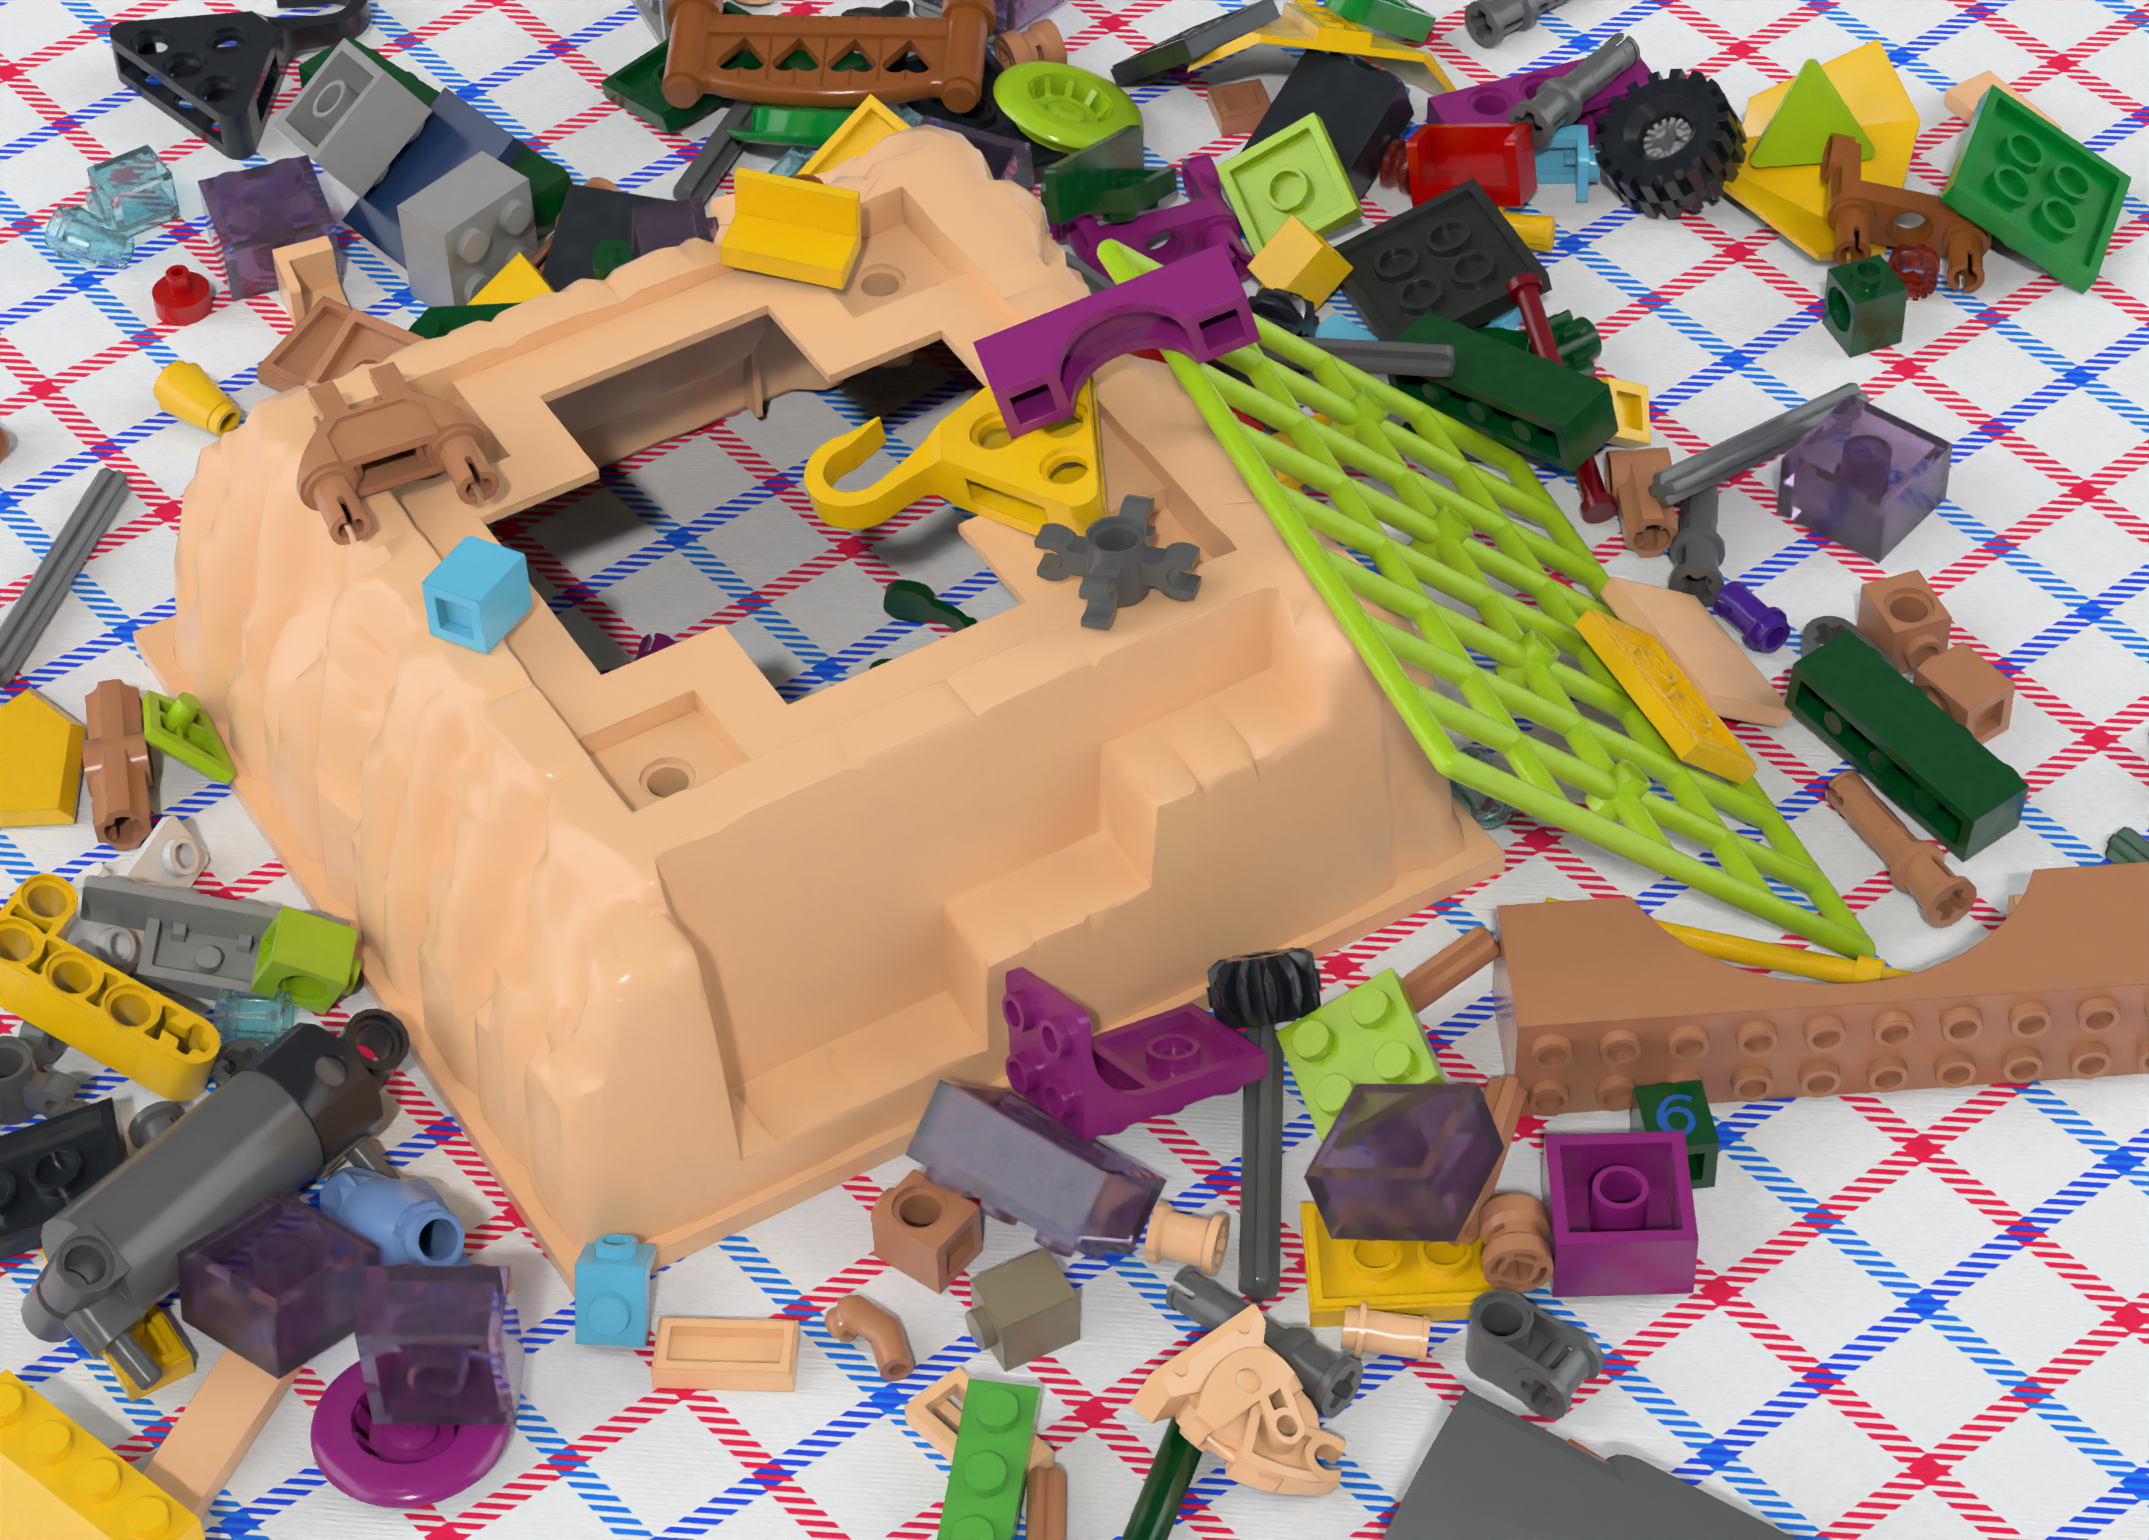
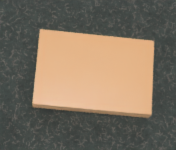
[1600,576,1793,728]

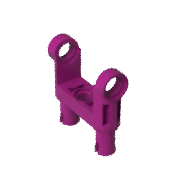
[1045,154,1254,283]

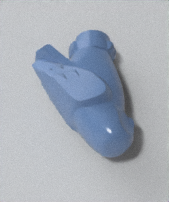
[319,1166,486,1316]

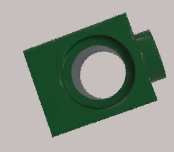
[1822,254,1908,358]

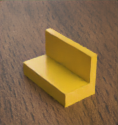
[720,167,861,290]

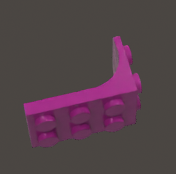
[1002,967,1268,1141]

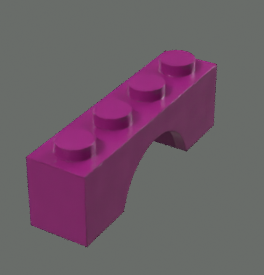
[973,243,1261,439]

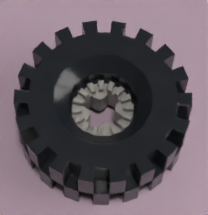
[1593,68,1747,218]

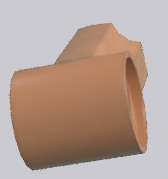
[1605,447,1679,558]

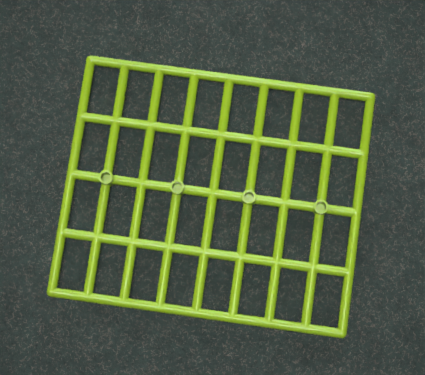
[1097,239,1876,960]

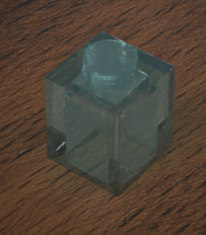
[85,144,181,241]

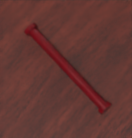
[1506,273,1618,524]

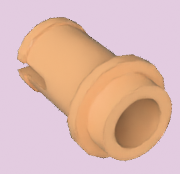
[1340,1301,1431,1362]

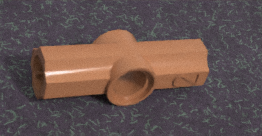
[82,679,155,851]

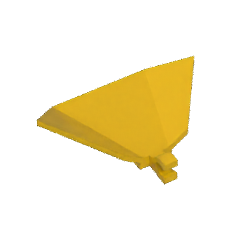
[1188,0,1457,95]
[1723,39,1921,261]

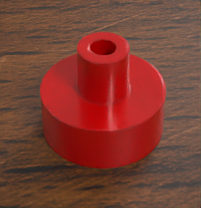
[152,265,213,326]

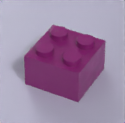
[1541,1131,1699,1297]

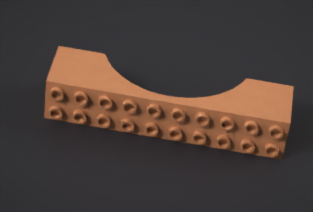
[1492,862,2149,1116]

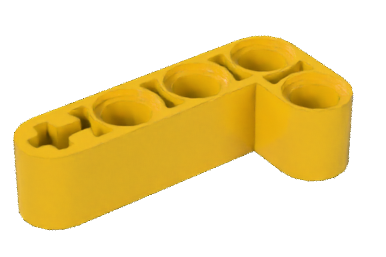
[0,873,221,1102]

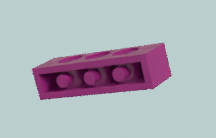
[1427,57,1652,146]

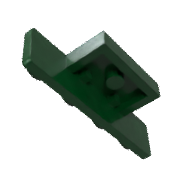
[1040,125,1177,225]

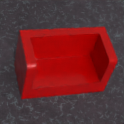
[1406,123,1538,207]

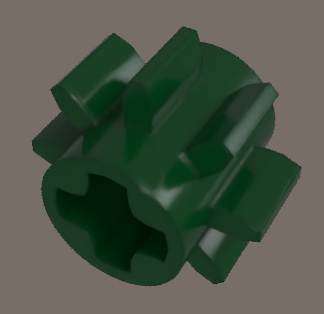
[1528,309,1602,376]

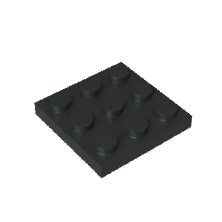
[1333,178,1552,342]

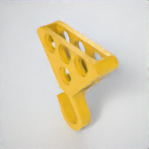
[804,374,1108,537]

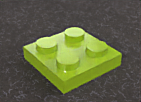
[1215,112,1365,256]
[1276,968,1449,1151]

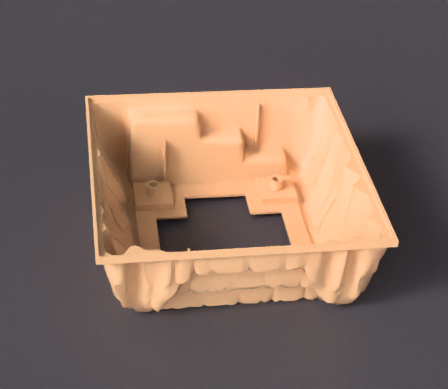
[132,124,1505,1297]

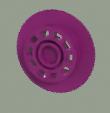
[310,1344,511,1508]

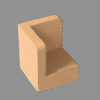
[272,235,349,327]

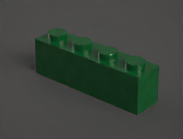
[1387,312,1619,473]
[1784,629,2029,863]

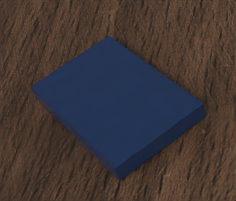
[342,87,524,270]

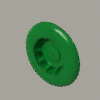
[725,105,855,147]

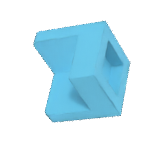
[422,536,532,655]

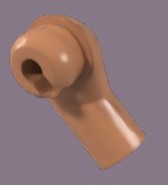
[824,1295,914,1381]

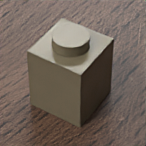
[965,1247,1080,1372]

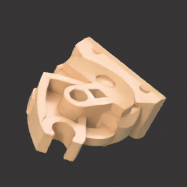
[1129,1303,1346,1495]

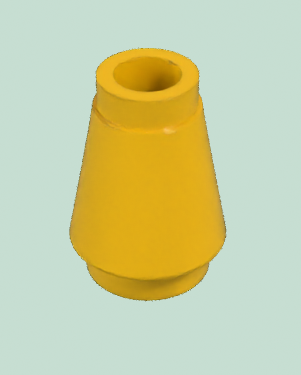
[153,360,241,438]

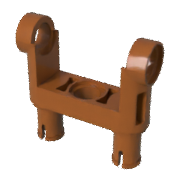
[1820,132,1992,293]

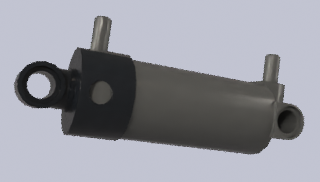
[21,1009,410,1390]

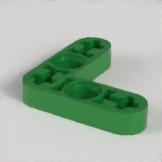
[1323,0,1436,43]

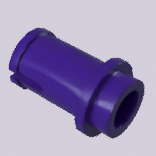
[1713,581,1790,653]

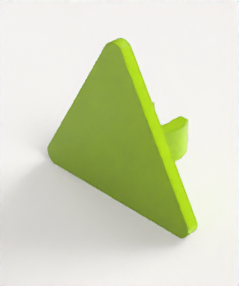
[1749,59,1875,168]

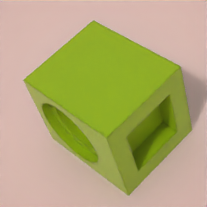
[250,905,361,1015]

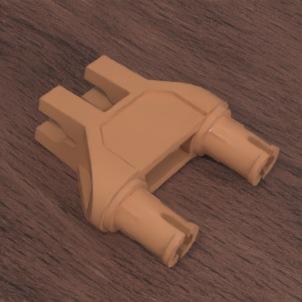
[296,362,499,545]

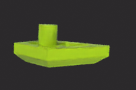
[142,690,237,785]

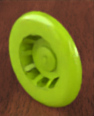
[993,61,1143,154]

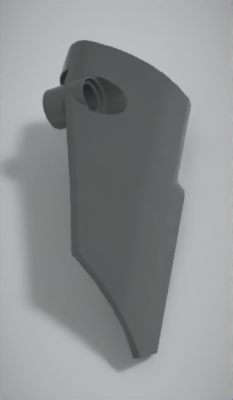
[1382,1390,1798,1540]

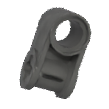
[1465,1289,1605,1420]

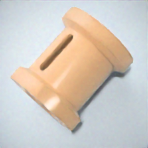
[1145,1201,1230,1277]

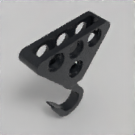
[109,0,371,160]

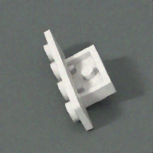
[67,815,209,975]

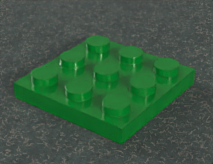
[1940,84,2132,295]

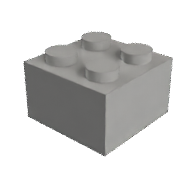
[274,38,433,198]
[397,151,539,307]

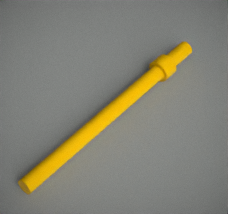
[1545,897,1915,984]

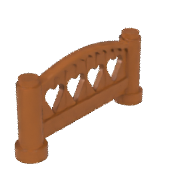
[662,0,997,113]

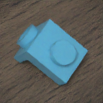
[1534,125,1600,202]
[575,1233,656,1347]

